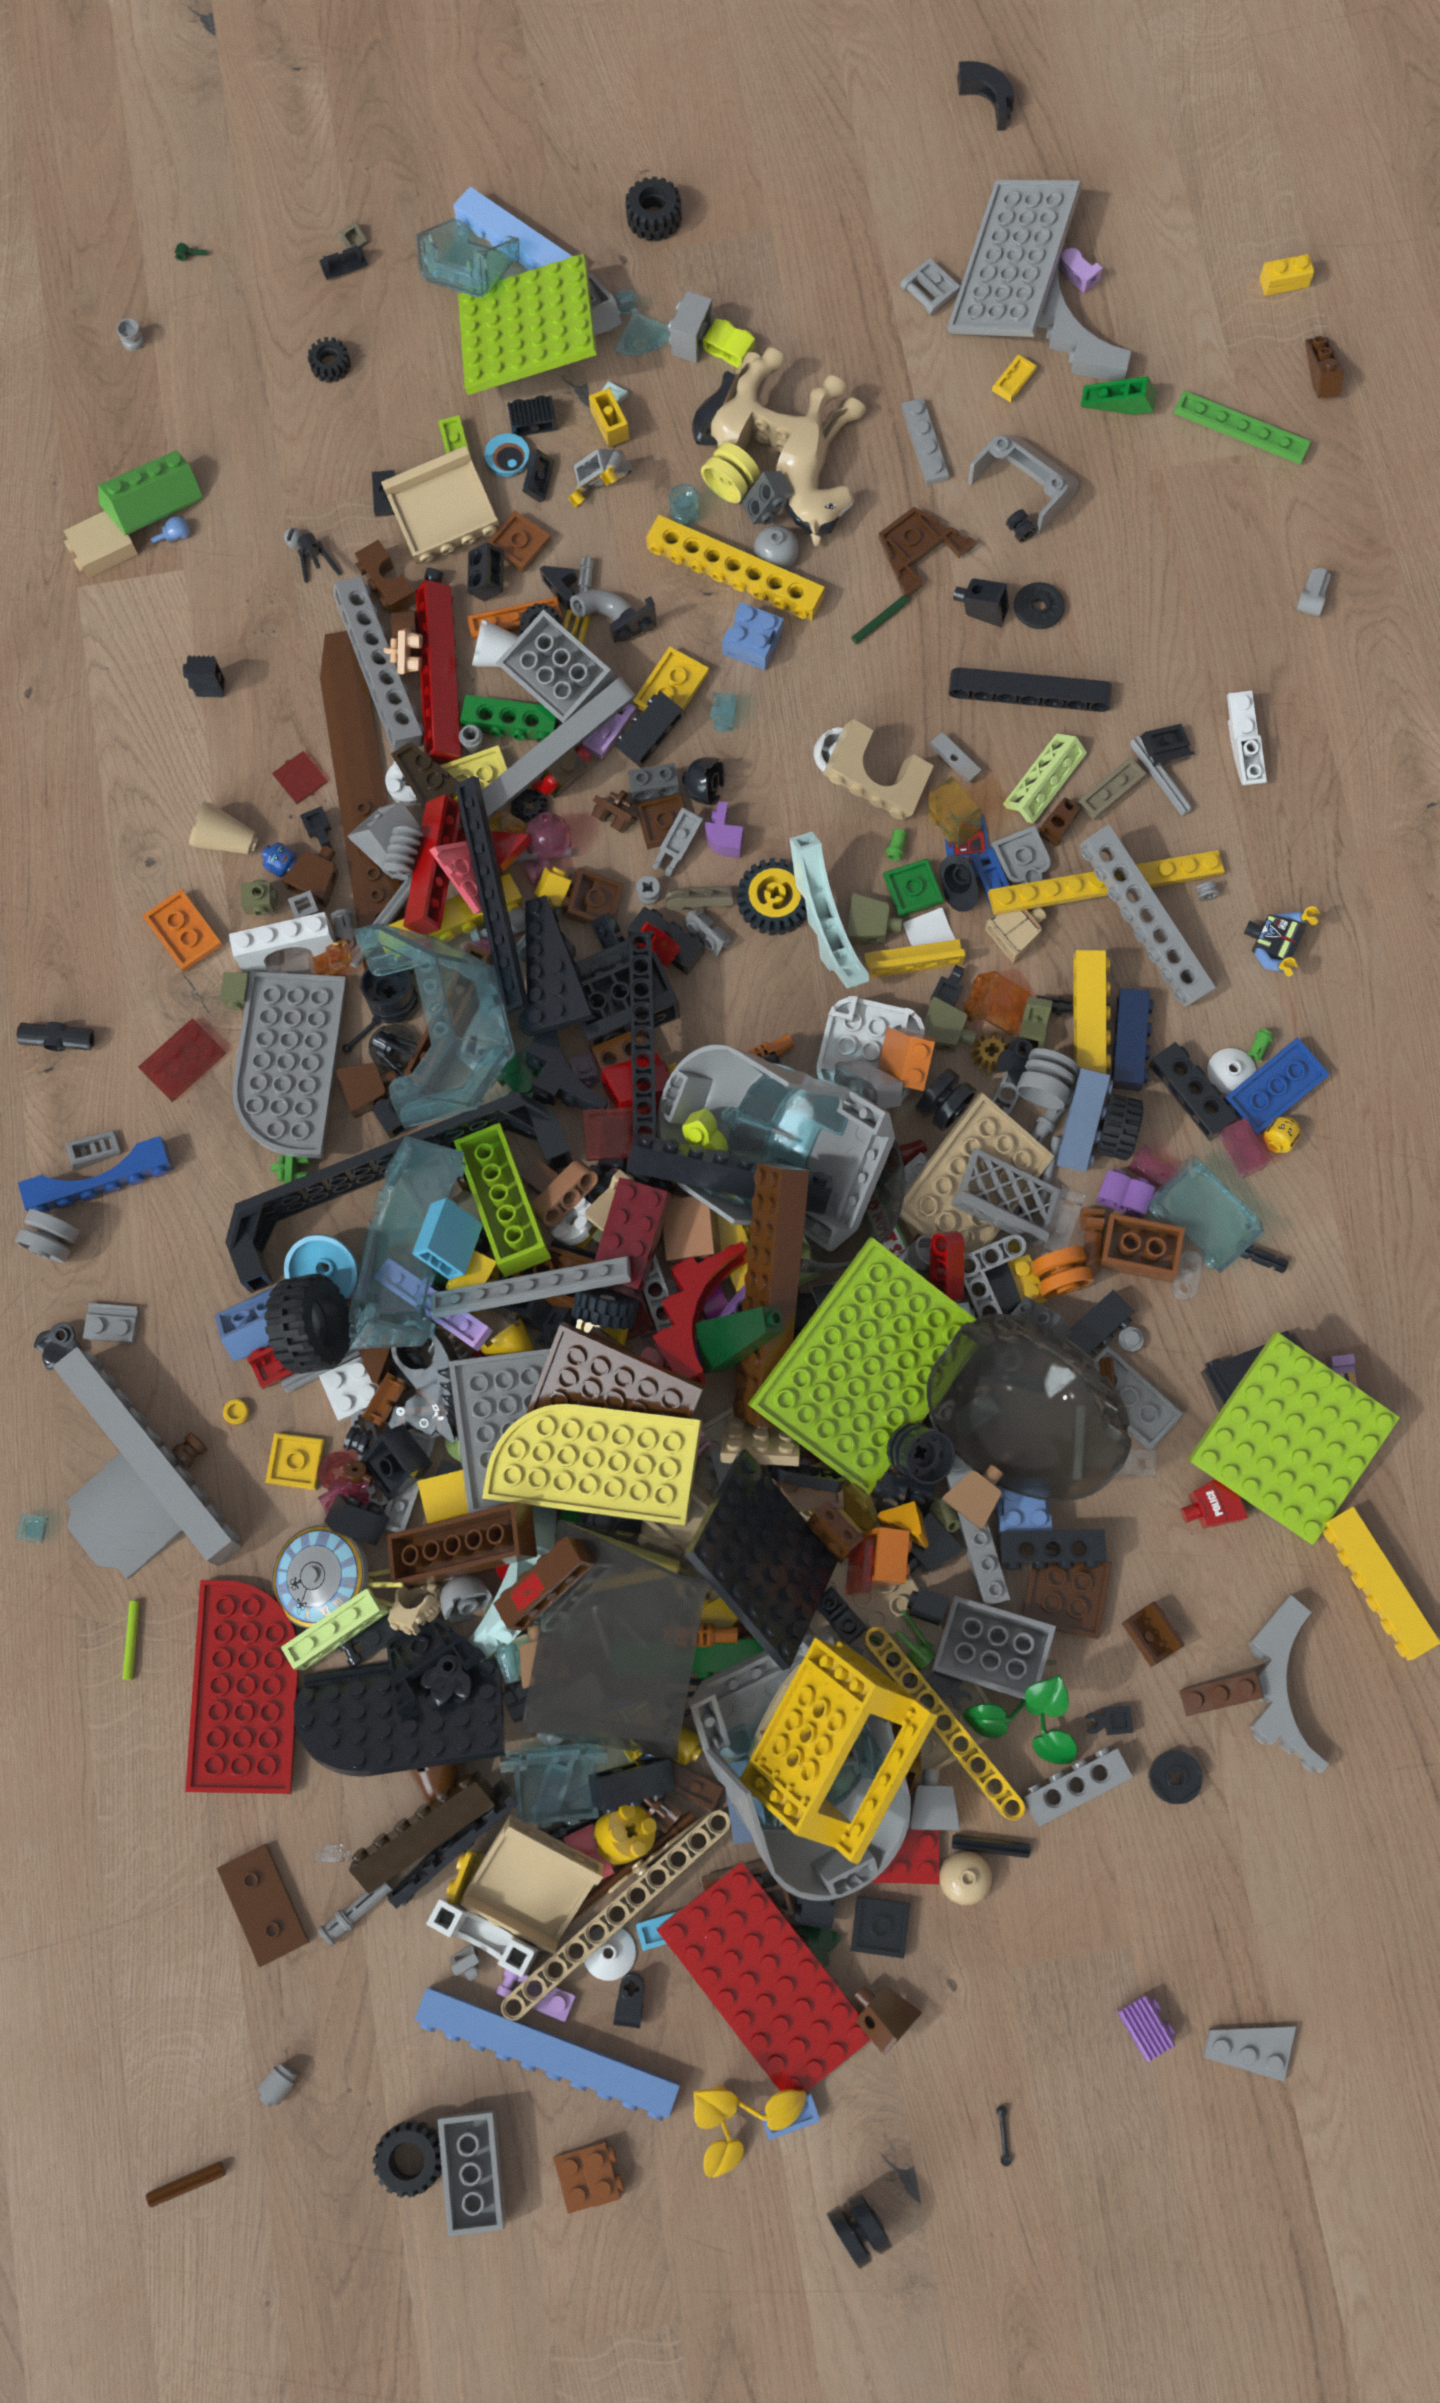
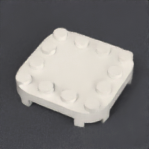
[817,996,925,1102]

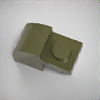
[1017,997,1052,1051]

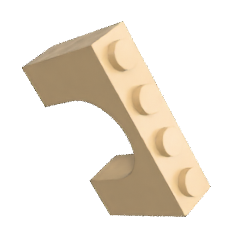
[823,719,934,820]

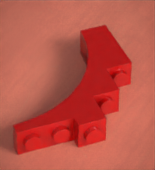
[652,1241,748,1385]

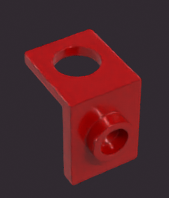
[636,922,681,967]

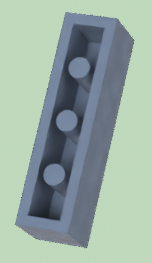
[1056,1068,1113,1172]

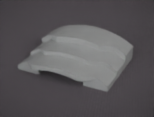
[66,1453,184,1579]

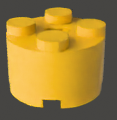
[593,1805,657,1865]

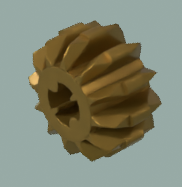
[970,1032,1010,1075]

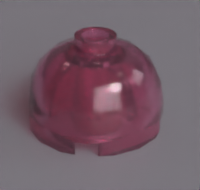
[525,812,572,858]

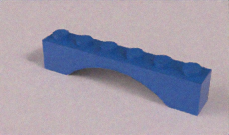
[18,1136,174,1214]

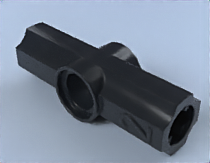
[16,1022,95,1052]

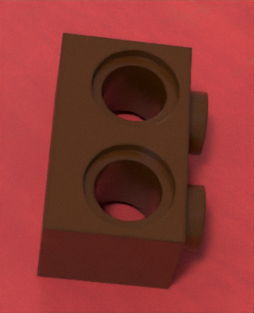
[592,1031,643,1073]

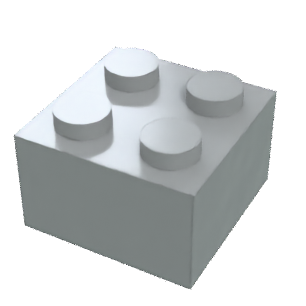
[668,291,713,363]

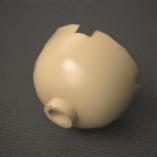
[939,1851,992,1905]

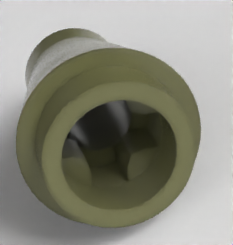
[929,1495,961,1532]

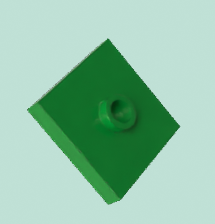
[882,858,944,918]

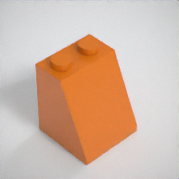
[878,1027,935,1091]

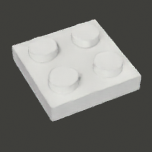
[319,1357,379,1422]

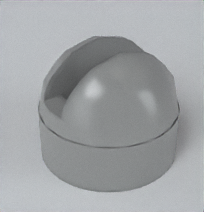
[284,527,302,549]

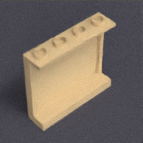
[381,446,500,564]
[460,1815,604,1954]

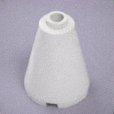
[472,619,519,667]

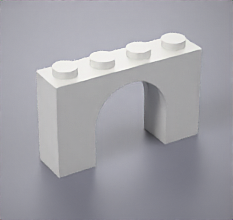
[229,912,339,976]
[426,1897,540,1978]

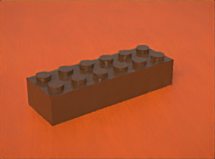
[387,1502,538,1588]

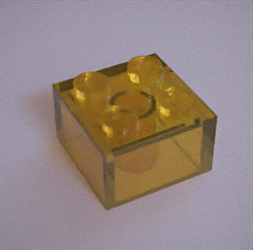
[928,776,982,848]

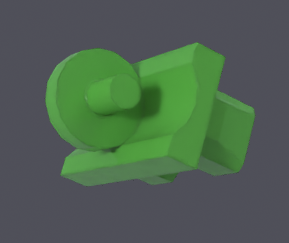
[270,1155,312,1184]

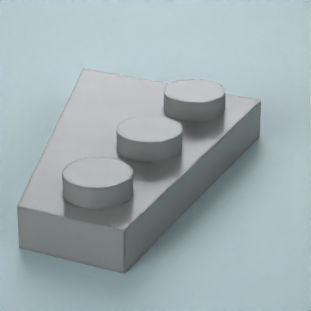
[1202,2026,1296,2082]

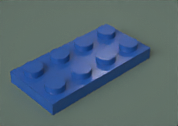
[1223,1037,1330,1137]

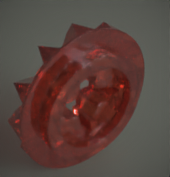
[318,1452,355,1493]

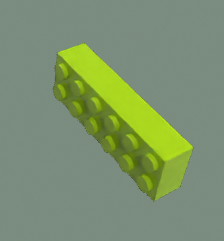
[454,1123,552,1277]

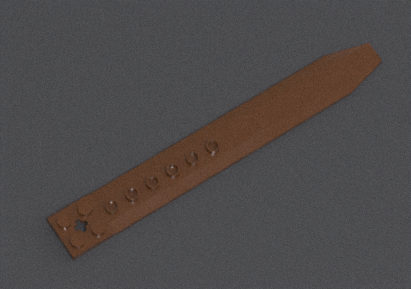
[320,631,414,974]

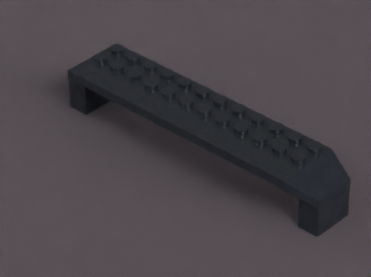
[225,1091,573,1294]

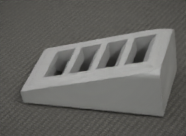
[65,1130,121,1171]

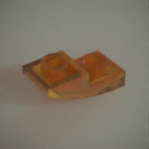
[313,938,352,976]

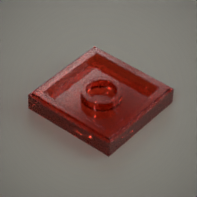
[845,1539,875,1596]

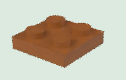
[488,510,551,572]

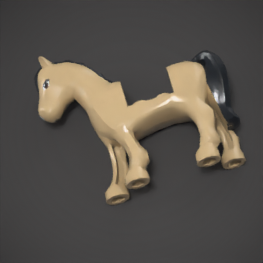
[692,348,866,546]

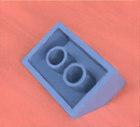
[215,1287,274,1362]

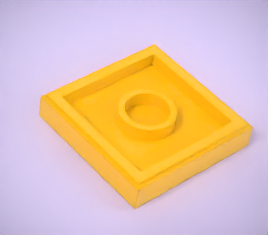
[265,1433,325,1491]

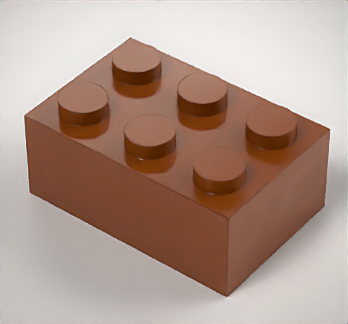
[1099,1213,1185,1283]

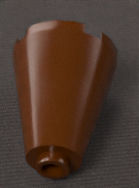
[409,1762,461,1805]

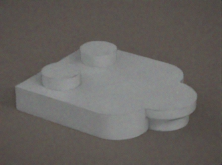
[990,825,1051,885]

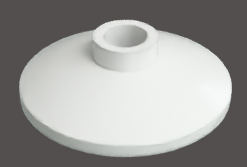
[1207,1048,1256,1095]
[582,1926,636,1981]

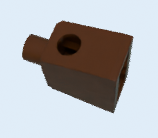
[282,846,339,907]
[336,1063,399,1118]
[854,1985,922,2055]

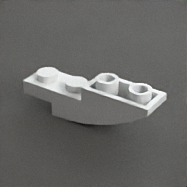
[1227,691,1267,786]

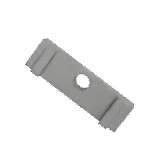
[930,732,982,784]

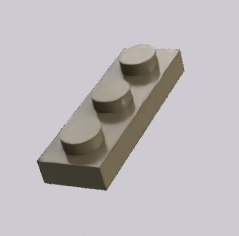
[1077,757,1147,821]

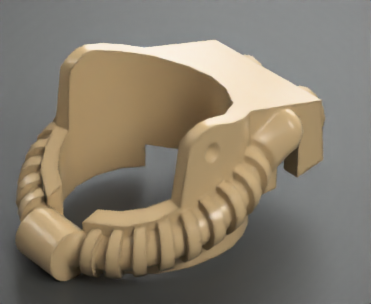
[388,1583,442,1635]

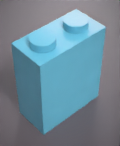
[412,1198,483,1280]

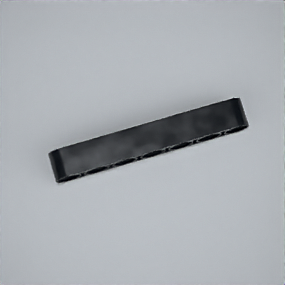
[949,668,1112,712]

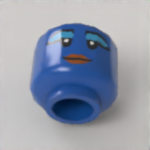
[261,842,297,878]

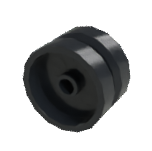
[915,1068,977,1131]
[827,2191,893,2269]

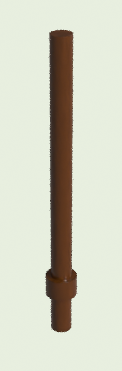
[571,1811,696,1922]

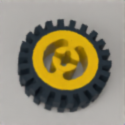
[737,858,807,936]

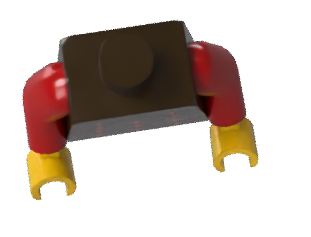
[528,744,591,799]

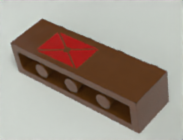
[493,1536,596,1631]

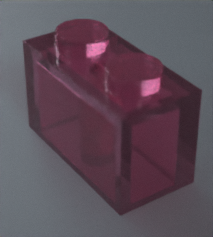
[1219,1118,1269,1179]

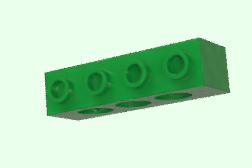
[461,695,559,743]

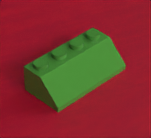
[98,450,203,536]

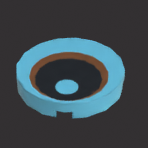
[484,433,530,478]

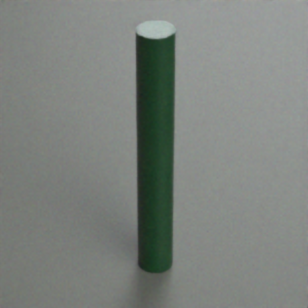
[851,595,909,644]

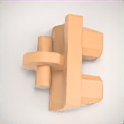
[384,629,423,674]

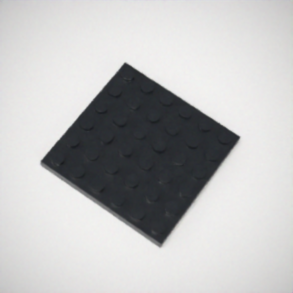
[684,1449,838,1671]

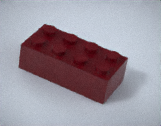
[594,1177,673,1290]

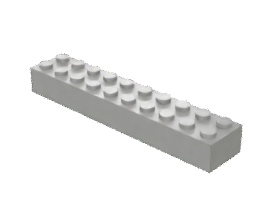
[52,1347,243,1567]

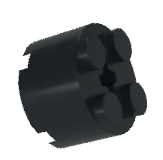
[793,1896,836,1929]

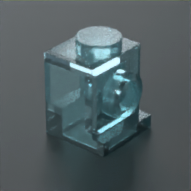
[710,692,737,732]

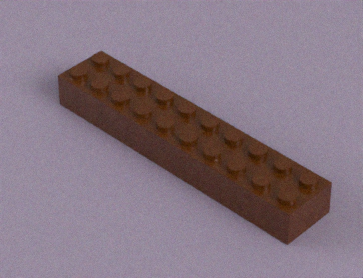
[733,1163,809,1427]

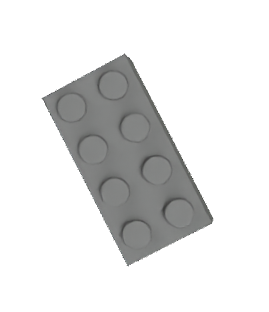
[438,2109,507,2237]

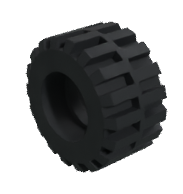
[625,176,682,241]
[1096,1094,1144,1161]
[373,2120,442,2198]

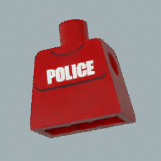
[1181,1479,1248,1528]

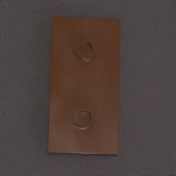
[217,1844,309,1967]

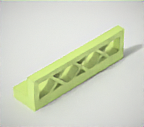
[1003,733,1087,824]
[281,1588,389,1670]

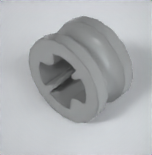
[1195,881,1220,901]

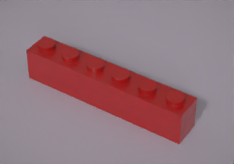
[403,794,461,937]

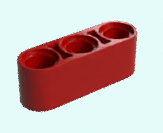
[930,1231,965,1303]

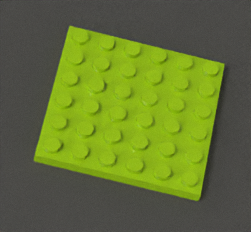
[458,253,597,395]
[1187,1331,1400,1545]

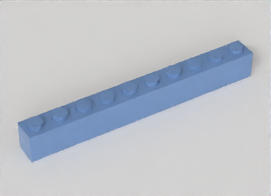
[415,1986,681,2121]

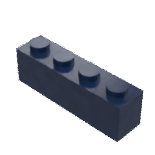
[1111,988,1153,1091]

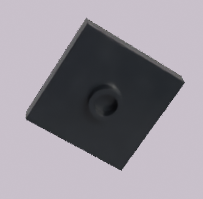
[850,1895,910,1959]

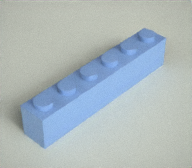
[453,187,572,270]

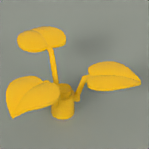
[694,2085,806,2178]

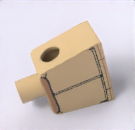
[985,907,1046,964]

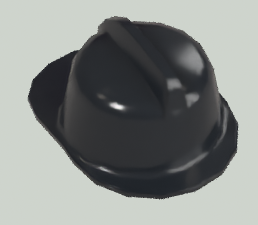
[939,855,979,912]

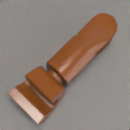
[1080,1207,1105,1276]

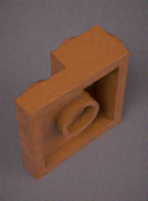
[553,2140,624,2214]

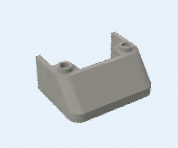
[968,435,1078,535]

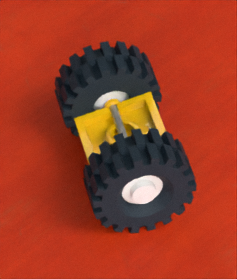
[572,1288,639,1346]

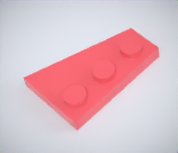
[429,841,482,914]

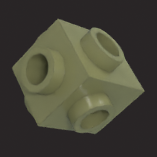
[241,879,278,916]

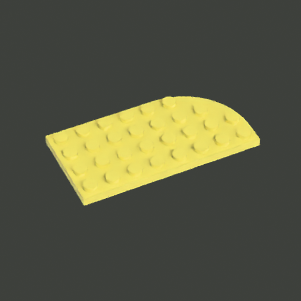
[482,1404,702,1526]

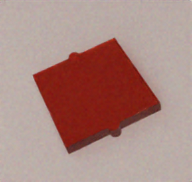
[272,751,328,805]

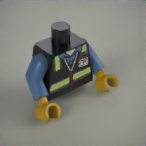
[1243,906,1320,977]

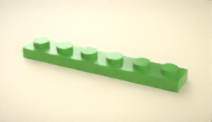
[1174,390,1311,465]

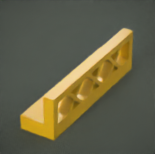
[864,939,965,979]

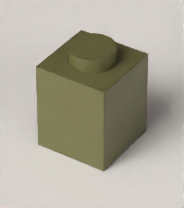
[220,972,249,1011]

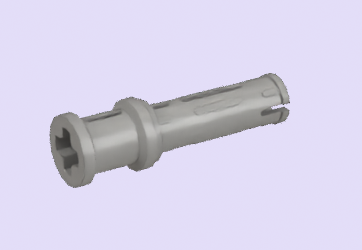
[317,1882,393,1947]

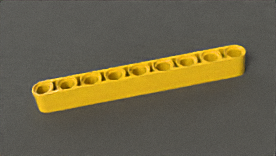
[863,1627,1025,1820]

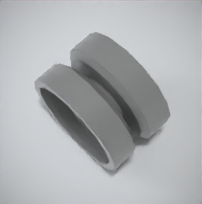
[14,1209,80,1264]

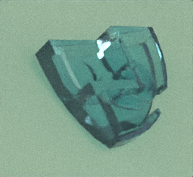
[614,310,670,356]

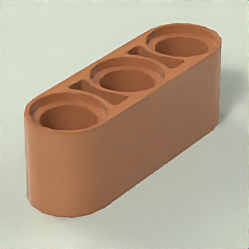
[532,1160,598,1227]

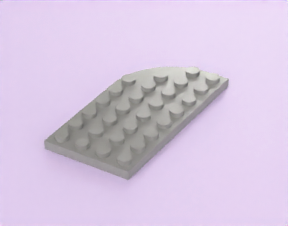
[232,971,347,1159]

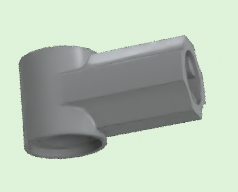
[1296,568,1331,617]

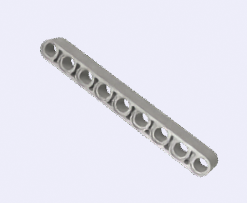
[482,677,636,820]

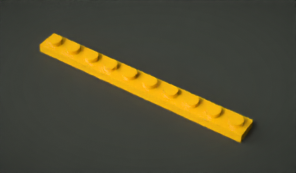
[988,850,1225,915]

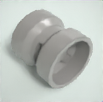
[117,318,144,351]

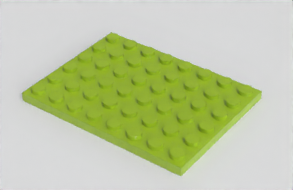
[748,1237,989,1496]

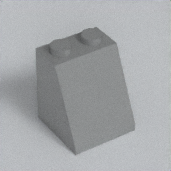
[347,801,421,879]

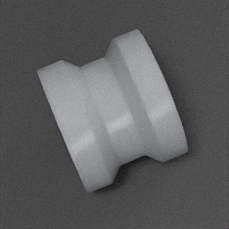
[636,876,661,905]

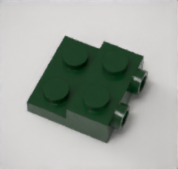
[493,1044,542,1101]

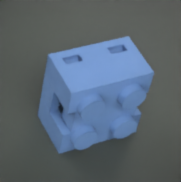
[722,602,784,670]
[995,1480,1052,1536]

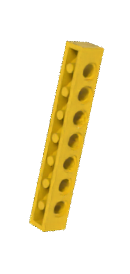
[646,515,825,621]

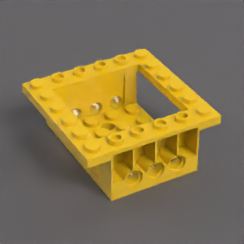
[740,1637,938,1864]

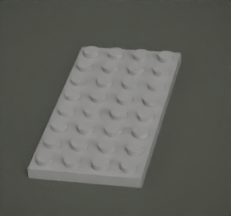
[947,180,1082,337]

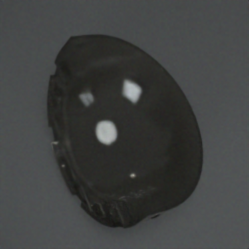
[927,1314,1132,1501]

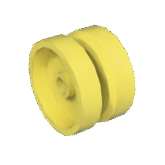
[701,442,760,503]

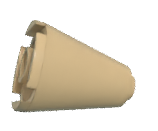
[189,801,259,854]

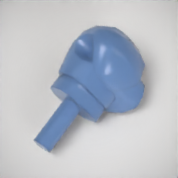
[151,517,190,543]

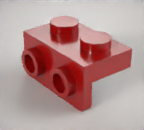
[246,1347,295,1389]

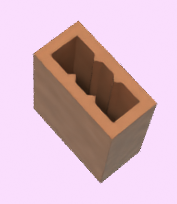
[663,1195,721,1263]

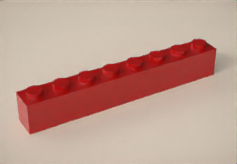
[415,580,462,764]

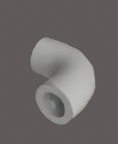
[570,589,633,621]

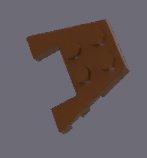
[878,507,975,597]

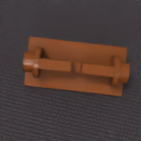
[362,1372,407,1428]

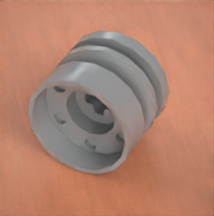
[1016,1048,1079,1110]

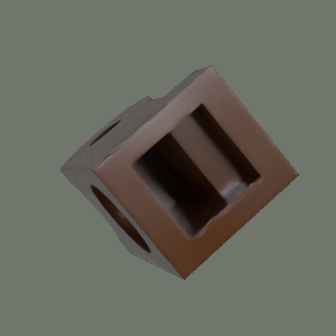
[1039,797,1082,847]

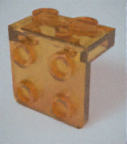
[964,971,1030,1035]

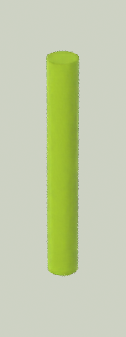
[122,1601,140,1680]

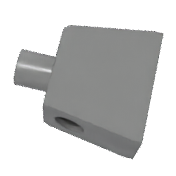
[908,1769,959,1830]

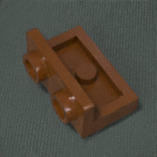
[1121,1601,1184,1667]

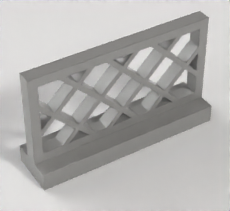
[950,1148,1060,1246]

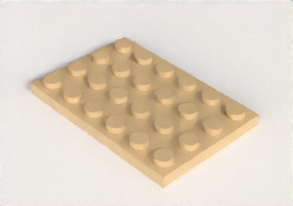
[892,1093,1054,1273]

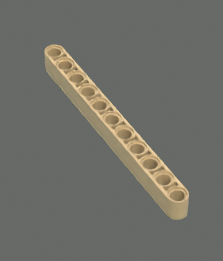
[501,1810,731,2020]

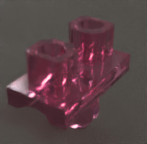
[318,1479,370,1515]

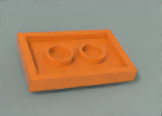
[142,889,223,973]

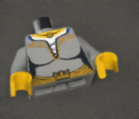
[568,449,632,508]

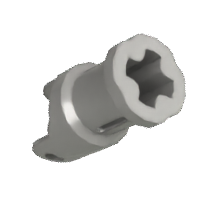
[331,909,357,955]

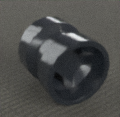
[1006,509,1038,543]

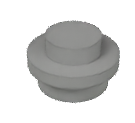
[1118,1327,1144,1352]

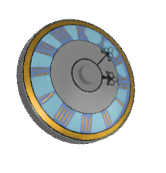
[272,1525,369,1629]

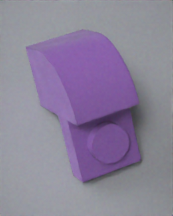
[705,801,743,858]

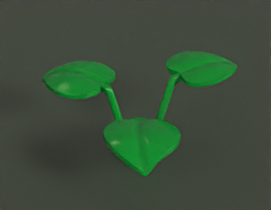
[962,1674,1077,1765]

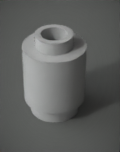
[257,2062,297,2107]

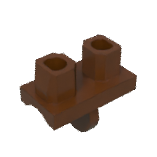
[592,790,638,833]
[637,1797,683,1834]

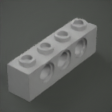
[1021,1746,1133,1827]

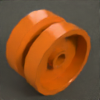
[1030,1246,1095,1299]

